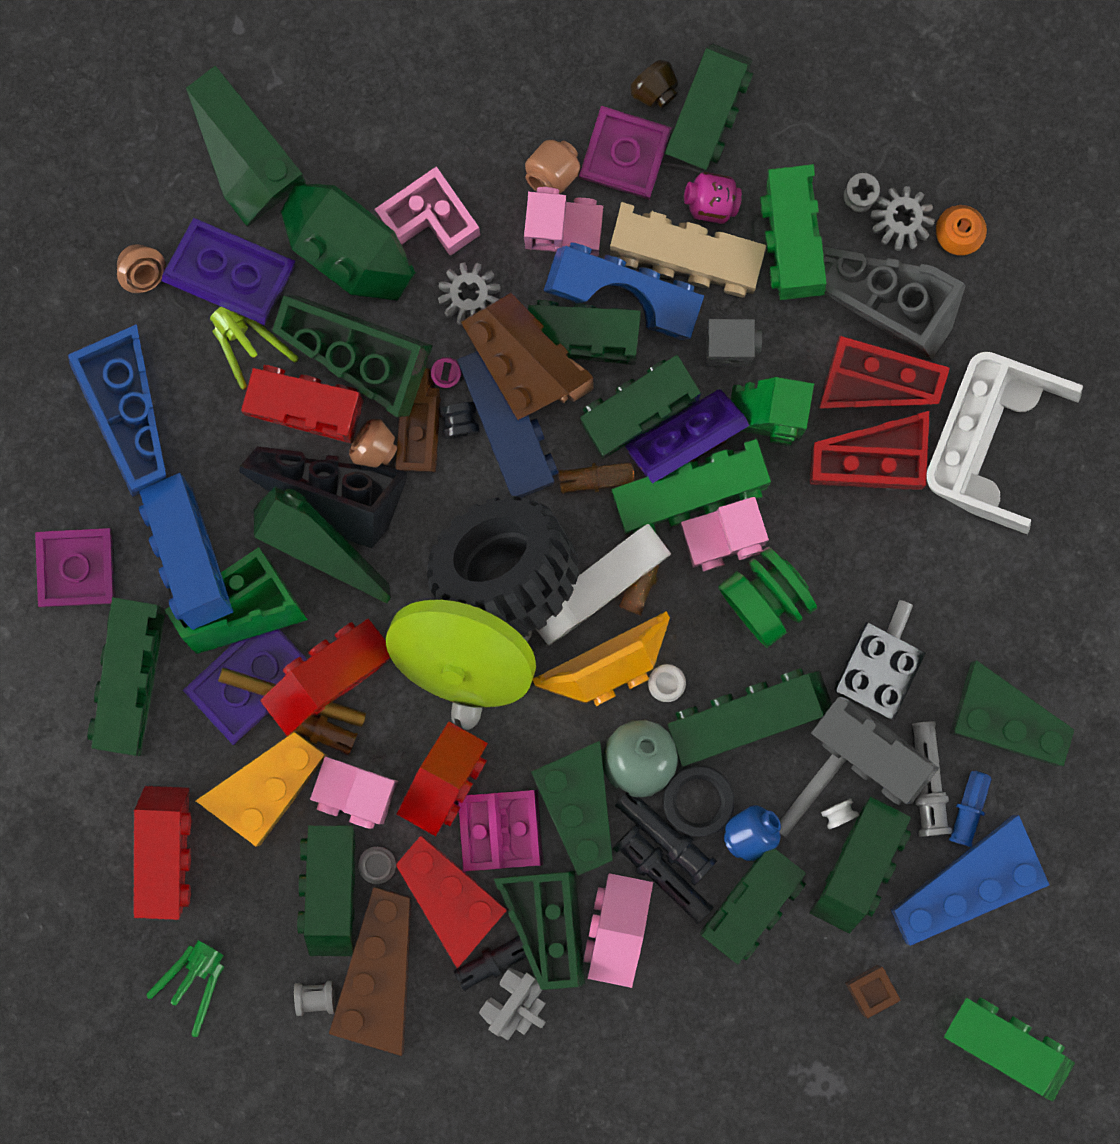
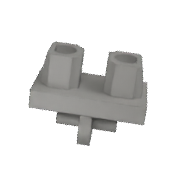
[479,968,546,1040]

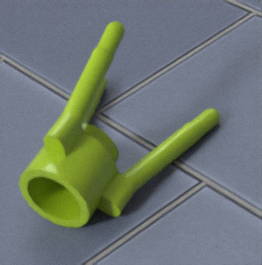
[210,307,299,390]

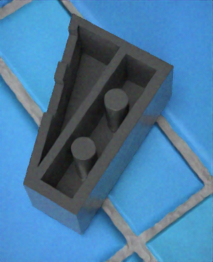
[811,697,939,805]

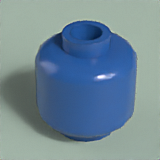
[724,805,781,861]

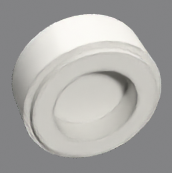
[648,664,686,702]

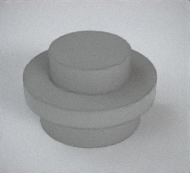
[358,846,396,884]

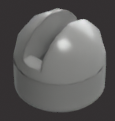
[451,701,482,730]

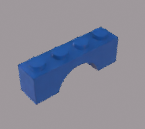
[544,242,704,340]

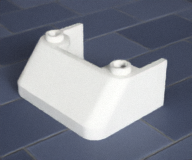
[927,352,1083,534]

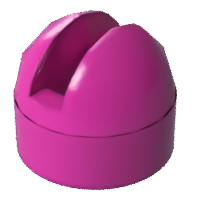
[431,357,461,388]

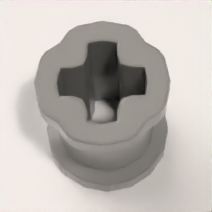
[843,173,880,213]
[294,980,336,1016]

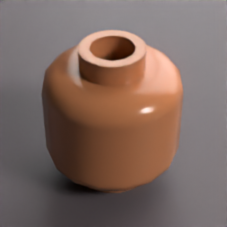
[525,140,580,194]

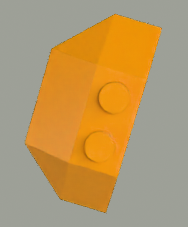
[532,611,670,706]

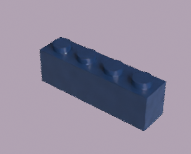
[457,351,559,498]

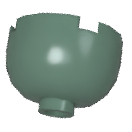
[602,719,679,797]

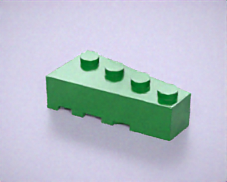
[611,439,771,535]

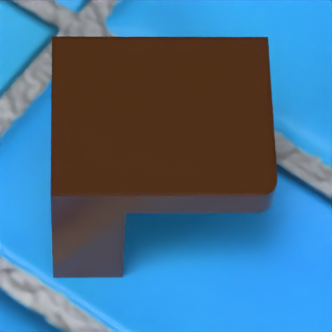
[845,965,901,1019]

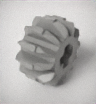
[870,186,935,251]
[438,263,501,326]

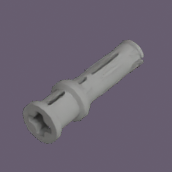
[912,721,952,837]

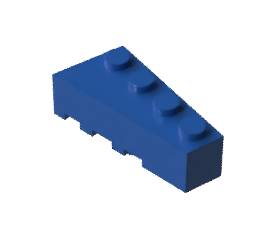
[68,324,166,497]
[891,815,1049,946]

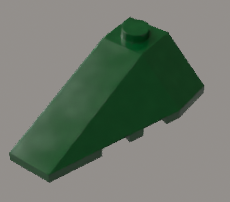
[186,66,306,227]
[253,486,391,603]

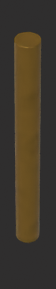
[218,667,366,727]

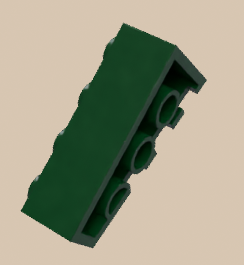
[272,295,433,417]
[668,668,832,767]

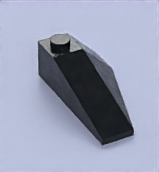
[239,446,407,548]

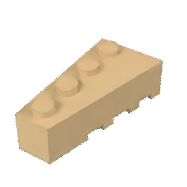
[610,202,766,297]

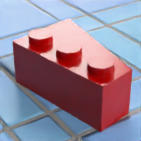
[818,335,950,409]
[241,365,364,444]
[810,411,929,490]
[260,618,391,737]
[134,786,191,920]
[396,835,507,968]

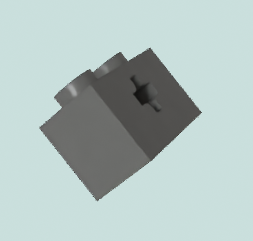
[706,319,762,367]

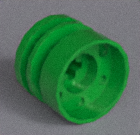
[718,547,817,648]

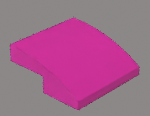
[458,790,543,871]

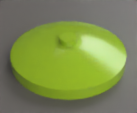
[386,600,536,707]

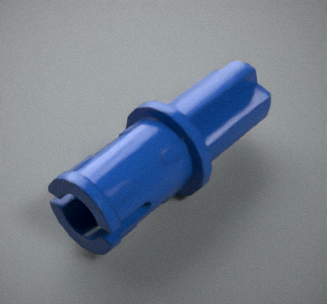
[949,771,992,848]

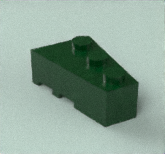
[809,797,911,934]

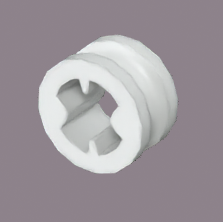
[821,798,859,829]

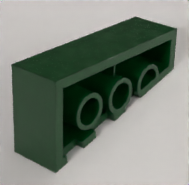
[87,597,166,756]

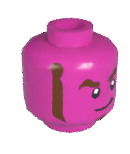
[684,172,742,224]

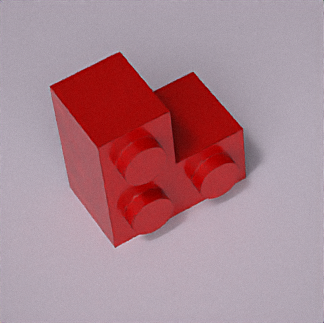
[396,722,488,837]

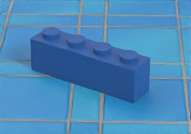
[139,473,233,630]

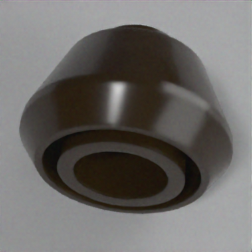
[630,60,678,108]

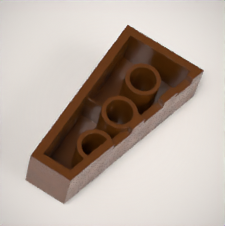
[329,886,412,1056]

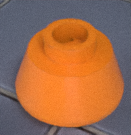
[936,205,987,256]

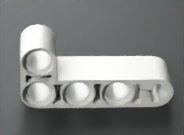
[535,524,671,645]

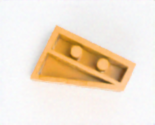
[196,732,328,846]

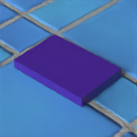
[162,218,295,325]
[625,389,750,484]
[183,629,307,745]

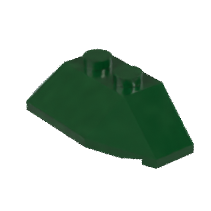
[281,182,416,301]

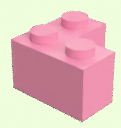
[375,167,480,256]
[524,187,603,256]
[680,497,769,572]
[310,757,398,829]
[583,873,653,988]

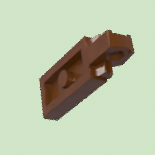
[396,368,441,472]

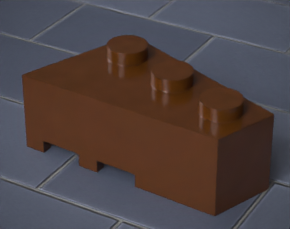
[461,293,593,420]

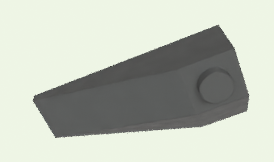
[822,246,966,360]

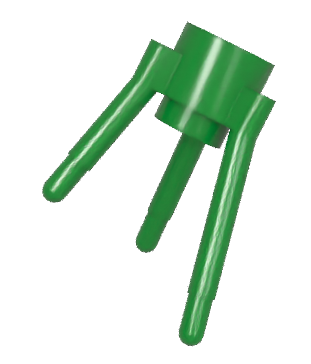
[146,940,224,1037]

